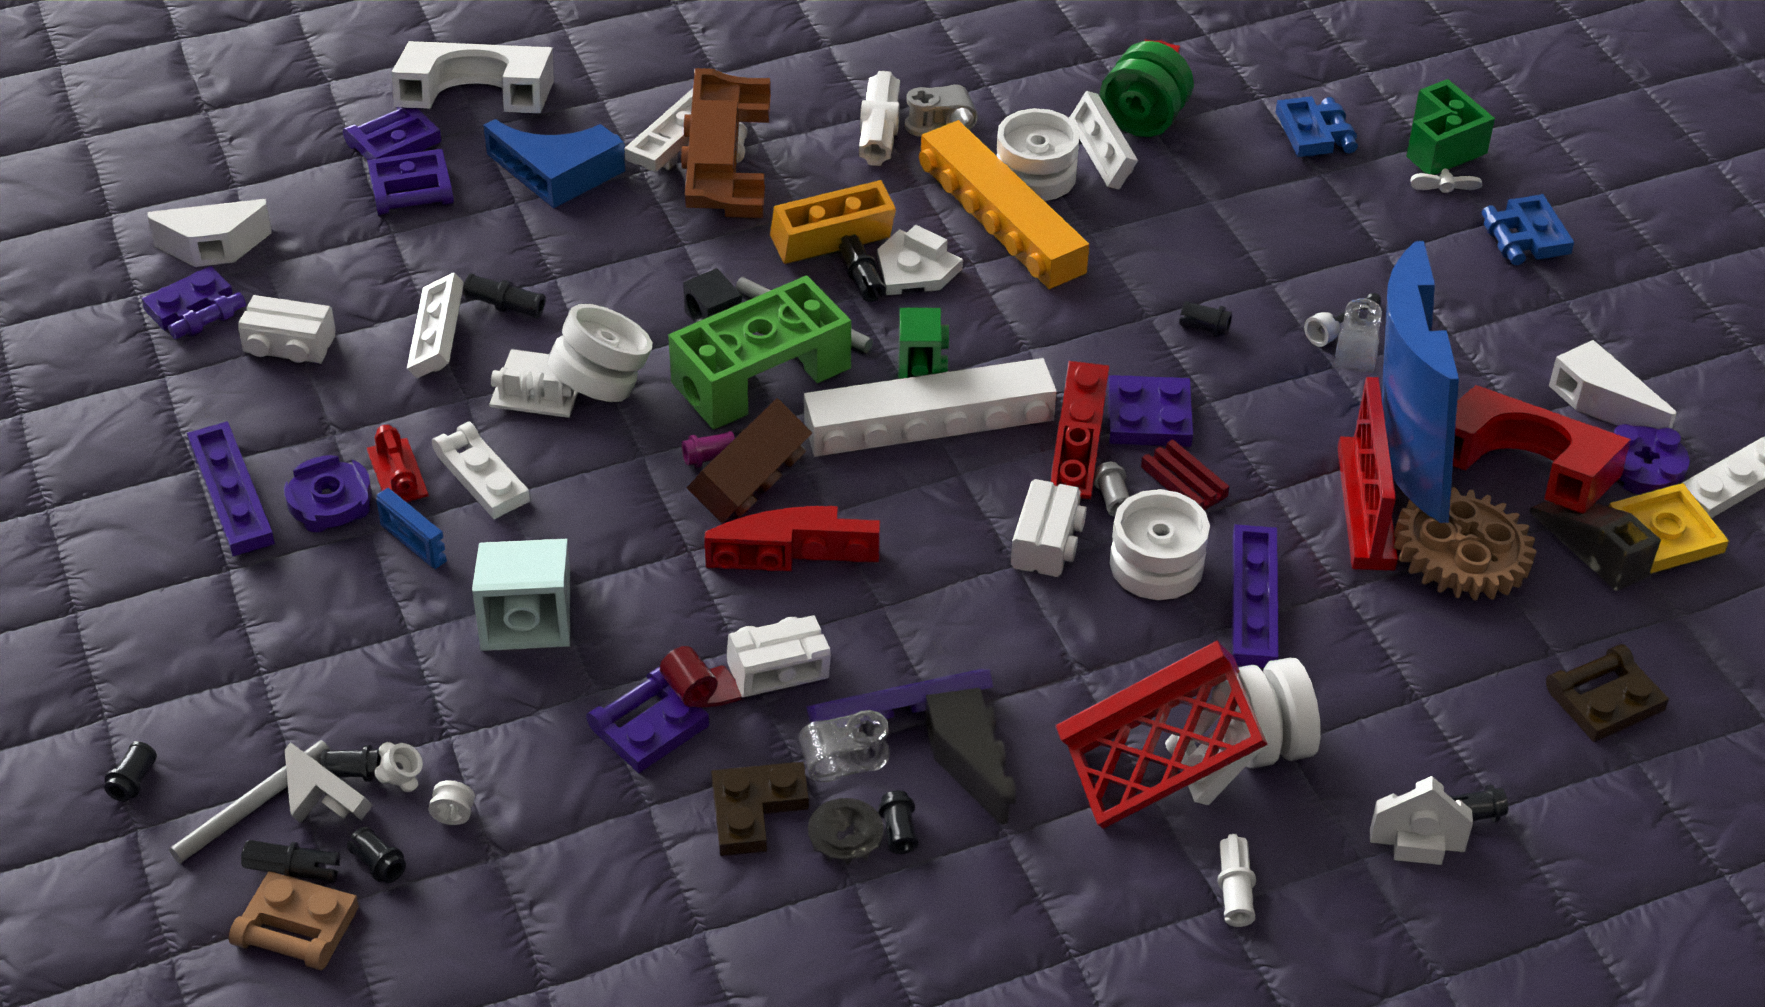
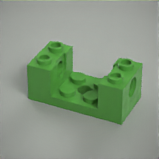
[668,275,851,430]

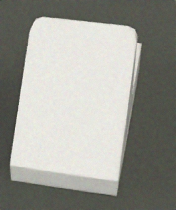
[285,742,373,822]

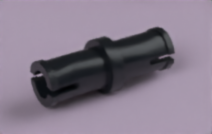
[463,273,546,319]

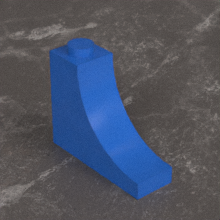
[483,119,625,208]

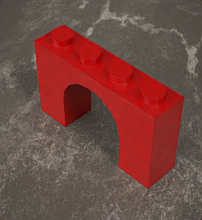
[1453,385,1631,514]

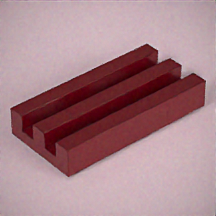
[1141,439,1230,510]

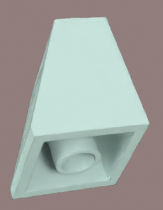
[472,539,570,651]

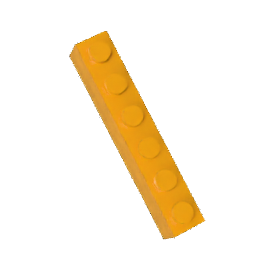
[919,120,1089,289]

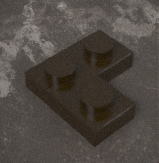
[711,761,809,856]

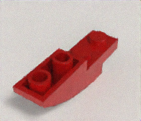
[1050,361,1109,500]
[704,506,880,571]

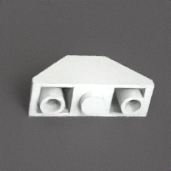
[148,199,272,267]

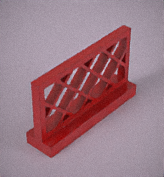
[1338,377,1398,571]
[1055,640,1268,829]

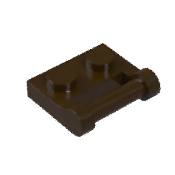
[1546,644,1669,742]

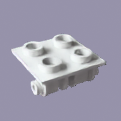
[489,349,578,418]

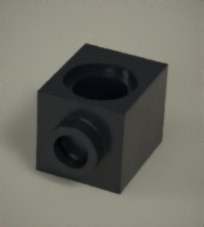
[683,268,742,323]

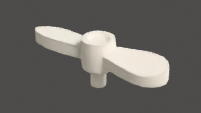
[1411,169,1482,193]

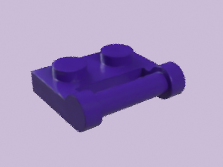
[343,107,442,160]
[367,149,454,215]
[586,667,709,774]

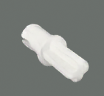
[1217,834,1256,927]

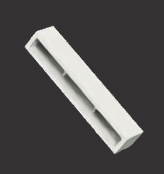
[804,358,1056,457]

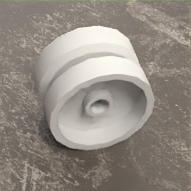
[997,108,1080,201]
[547,304,653,402]
[1109,489,1210,600]
[1226,657,1320,768]

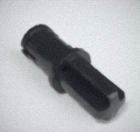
[839,234,886,302]
[241,840,341,883]

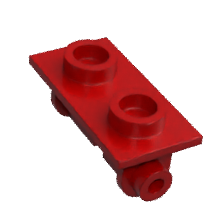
[366,424,429,502]

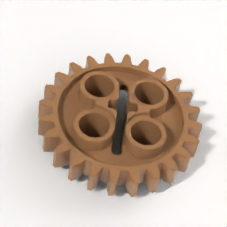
[1393,487,1536,600]

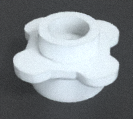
[375,742,423,792]

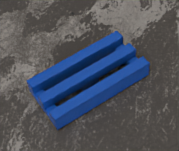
[376,488,447,569]

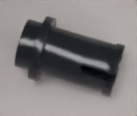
[1179,301,1232,337]
[104,741,157,802]
[320,745,381,782]
[1449,784,1509,822]
[878,790,919,854]
[347,826,406,883]

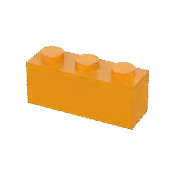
[770,180,896,264]

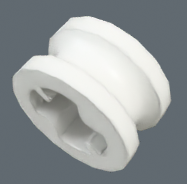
[428,780,475,825]

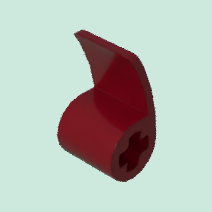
[659,646,742,708]

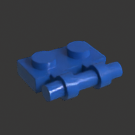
[1275,96,1358,157]
[1482,194,1574,265]

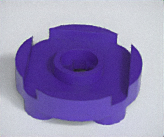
[1613,424,1690,495]
[284,455,372,533]

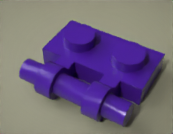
[141,266,246,340]

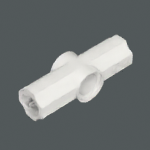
[859,71,900,166]

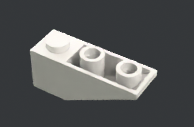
[1549,340,1677,429]

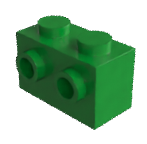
[898,308,949,379]

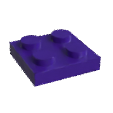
[1108,375,1193,447]

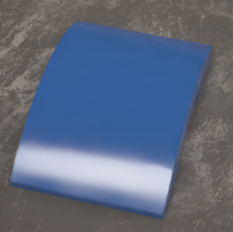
[1382,241,1459,523]

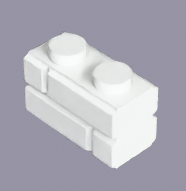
[238,295,336,364]
[1011,479,1087,577]
[727,615,831,698]

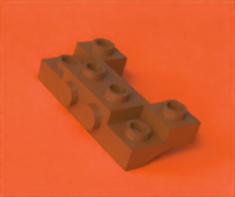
[681,68,771,218]

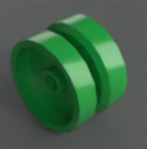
[1099,41,1194,137]

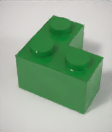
[1406,79,1495,175]

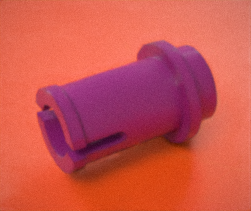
[681,431,735,468]

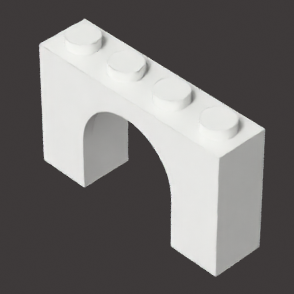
[391,41,554,113]

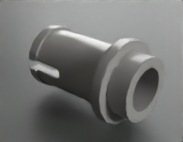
[1094,461,1130,516]

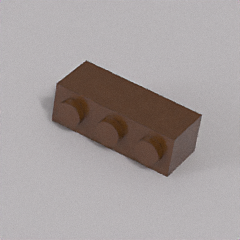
[686,398,812,523]

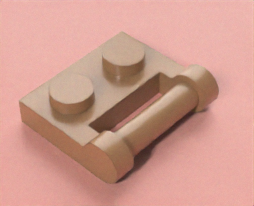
[229,871,359,970]

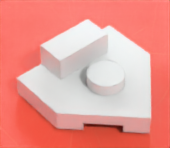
[877,225,963,295]
[1370,776,1473,865]

